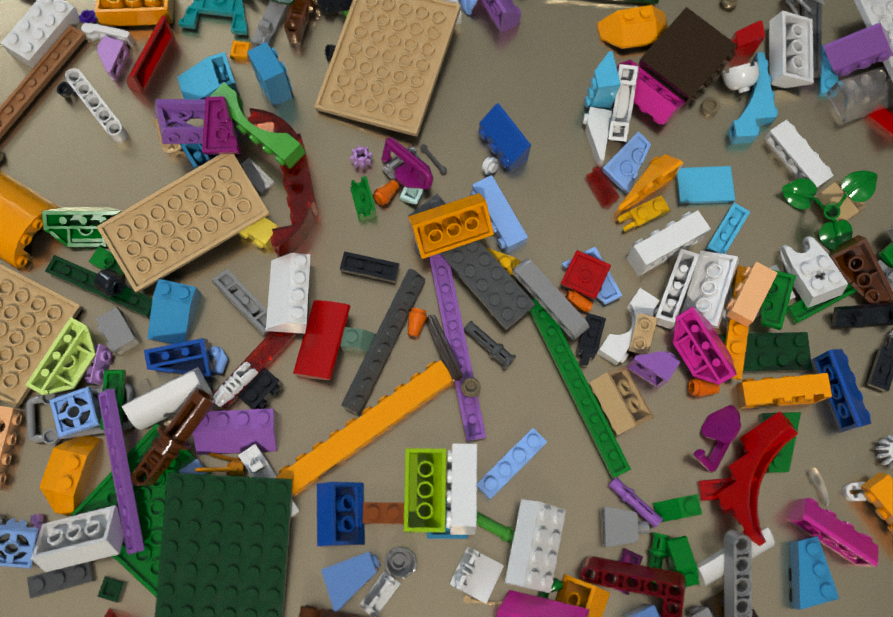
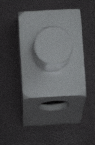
[601,507,649,547]

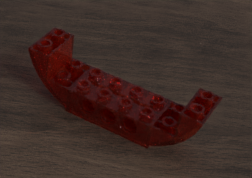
[248,108,319,257]

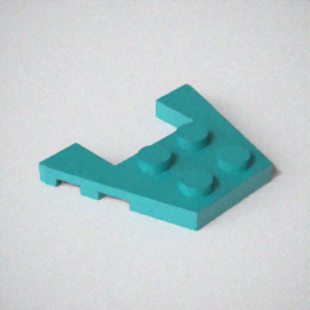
[178,0,248,36]

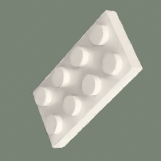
[681,251,739,329]

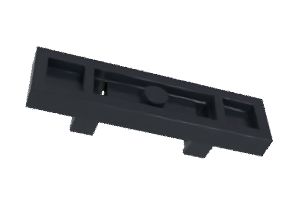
[832,303,893,328]

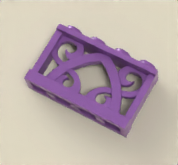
[154,99,240,144]

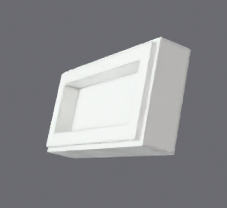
[241,158,275,195]

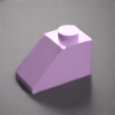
[97,36,129,81]

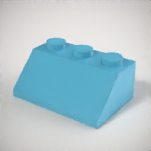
[584,51,621,110]

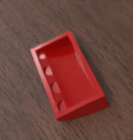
[127,15,174,94]
[293,300,351,380]

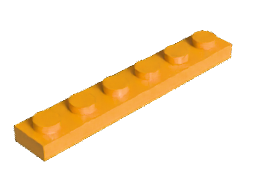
[725,265,749,380]

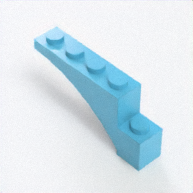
[728,52,778,145]

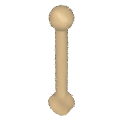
[463,595,503,607]

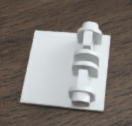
[450,547,504,604]

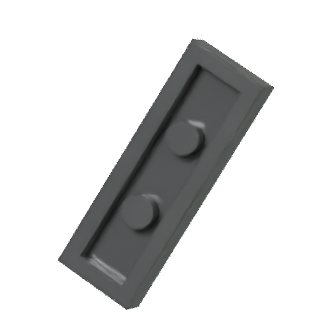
[27,561,95,598]

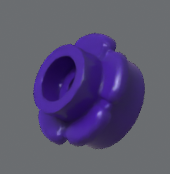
[79,10,97,24]

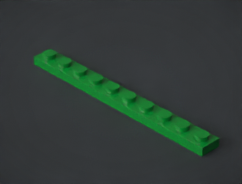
[529,298,631,478]

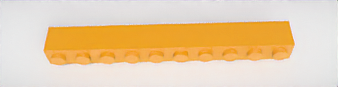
[276,360,454,498]

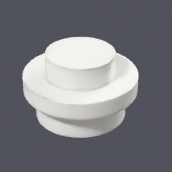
[482,157,498,175]

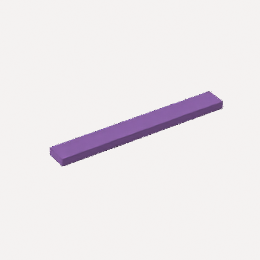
[98,389,144,555]

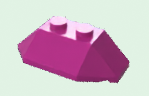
[673,306,737,385]

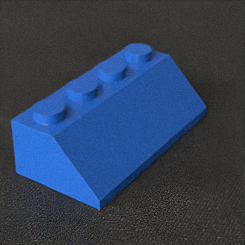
[813,349,872,432]

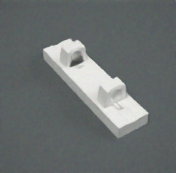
[238,444,300,517]

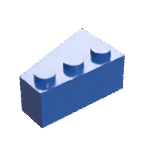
[144,338,215,377]

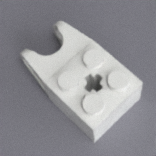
[780,236,848,308]

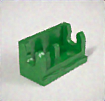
[350,176,377,222]

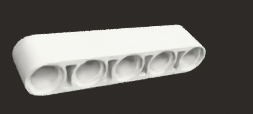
[65,68,128,143]

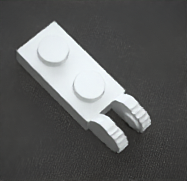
[81,23,135,46]

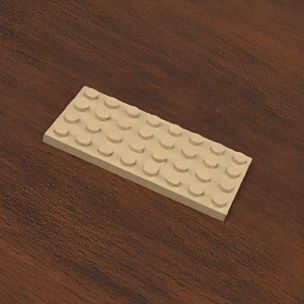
[96,154,270,293]

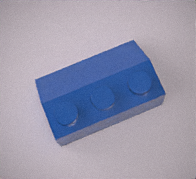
[478,103,531,172]
[317,482,365,546]

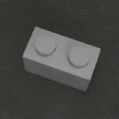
[96,307,140,355]

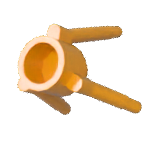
[195,453,244,476]

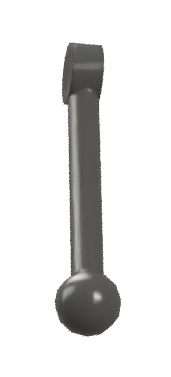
[420,144,447,174]

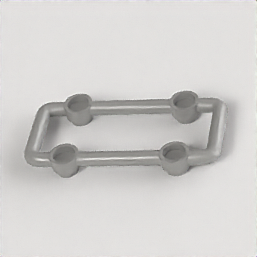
[26,383,134,445]

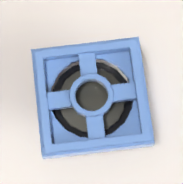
[49,387,101,439]
[0,518,38,568]

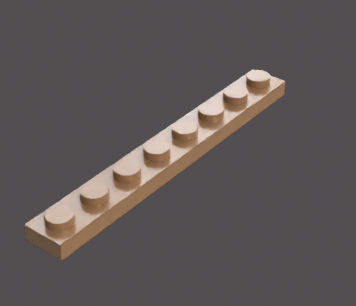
[0,25,86,139]

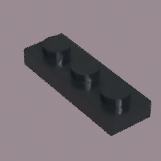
[340,251,400,283]

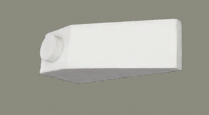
[583,107,612,168]

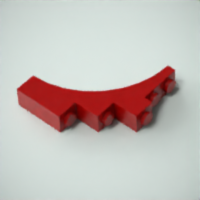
[717,411,798,546]

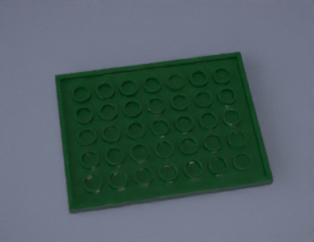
[155,472,293,617]

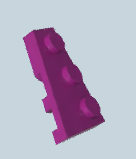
[202,96,241,155]

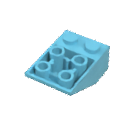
[177,52,239,99]

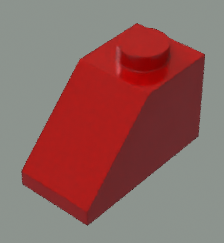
[730,20,765,57]

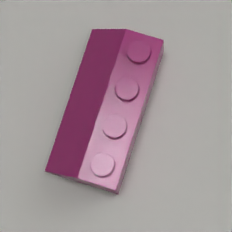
[617,59,686,125]
[787,498,878,567]
[497,590,590,617]

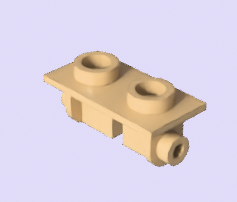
[629,313,658,355]

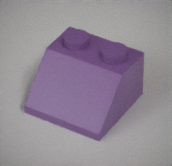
[626,351,680,388]

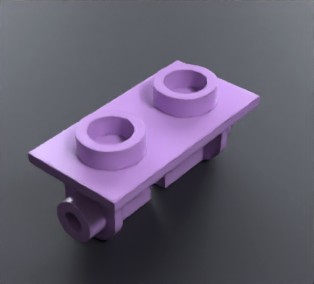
[84,344,112,386]

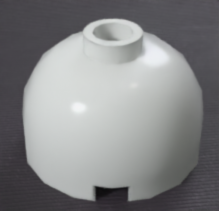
[721,62,759,93]

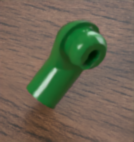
[538,578,563,599]

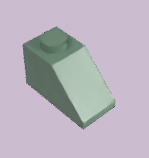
[341,327,376,354]

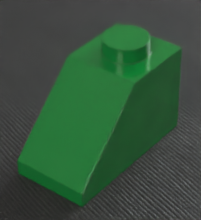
[652,494,702,522]
[666,535,699,587]

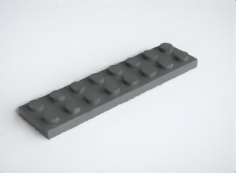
[408,193,536,330]

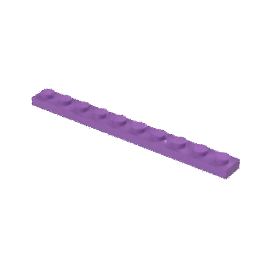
[429,254,486,442]

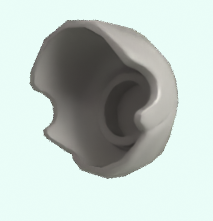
[385,546,417,579]

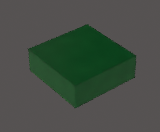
[97,576,126,603]

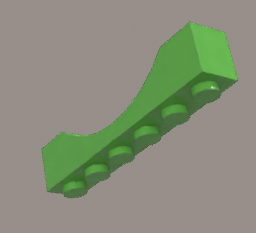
[209,82,306,169]

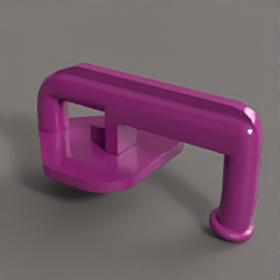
[381,137,433,189]
[693,405,741,472]

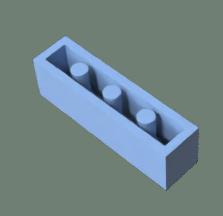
[470,175,528,253]
[477,428,547,500]

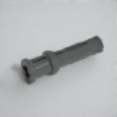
[464,321,516,369]

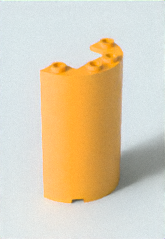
[0,170,61,270]

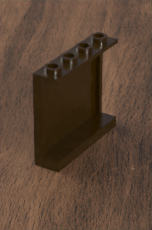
[639,7,737,104]

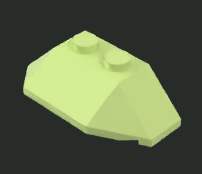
[26,317,96,395]

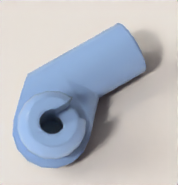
[210,346,228,375]

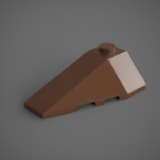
[829,235,893,304]

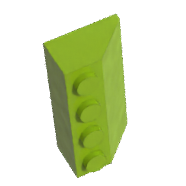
[404,448,446,533]

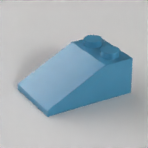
[147,279,201,344]

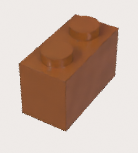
[363,502,404,525]

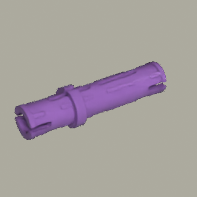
[609,477,663,528]

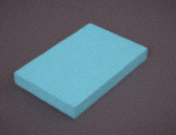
[676,166,735,205]

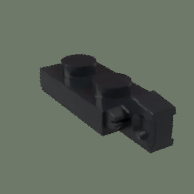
[577,313,606,368]
[867,338,893,392]

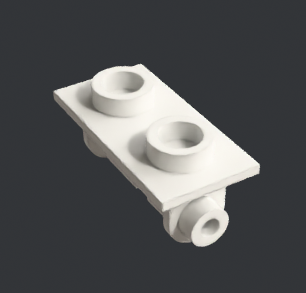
[359,571,401,617]

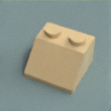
[817,179,867,221]

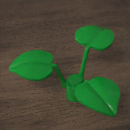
[782,170,878,251]

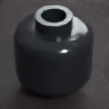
[94,268,125,297]

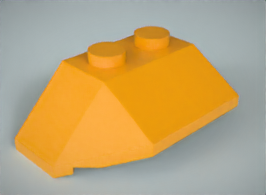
[597,5,669,49]
[39,436,102,516]

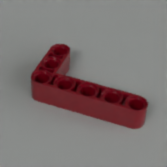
[580,556,686,617]

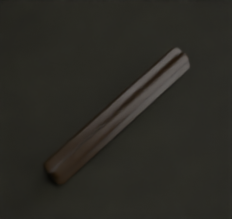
[425,315,463,381]

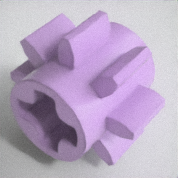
[350,145,373,169]

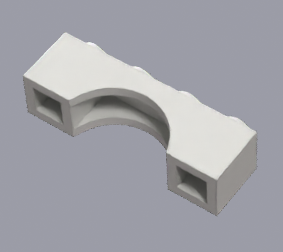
[608,64,639,142]
[597,288,660,366]

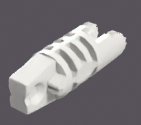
[212,361,258,407]

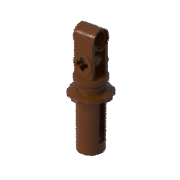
[284,0,318,43]
[131,388,216,486]

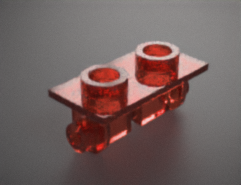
[586,166,620,206]

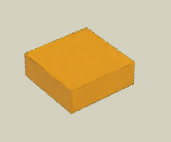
[230,40,251,61]

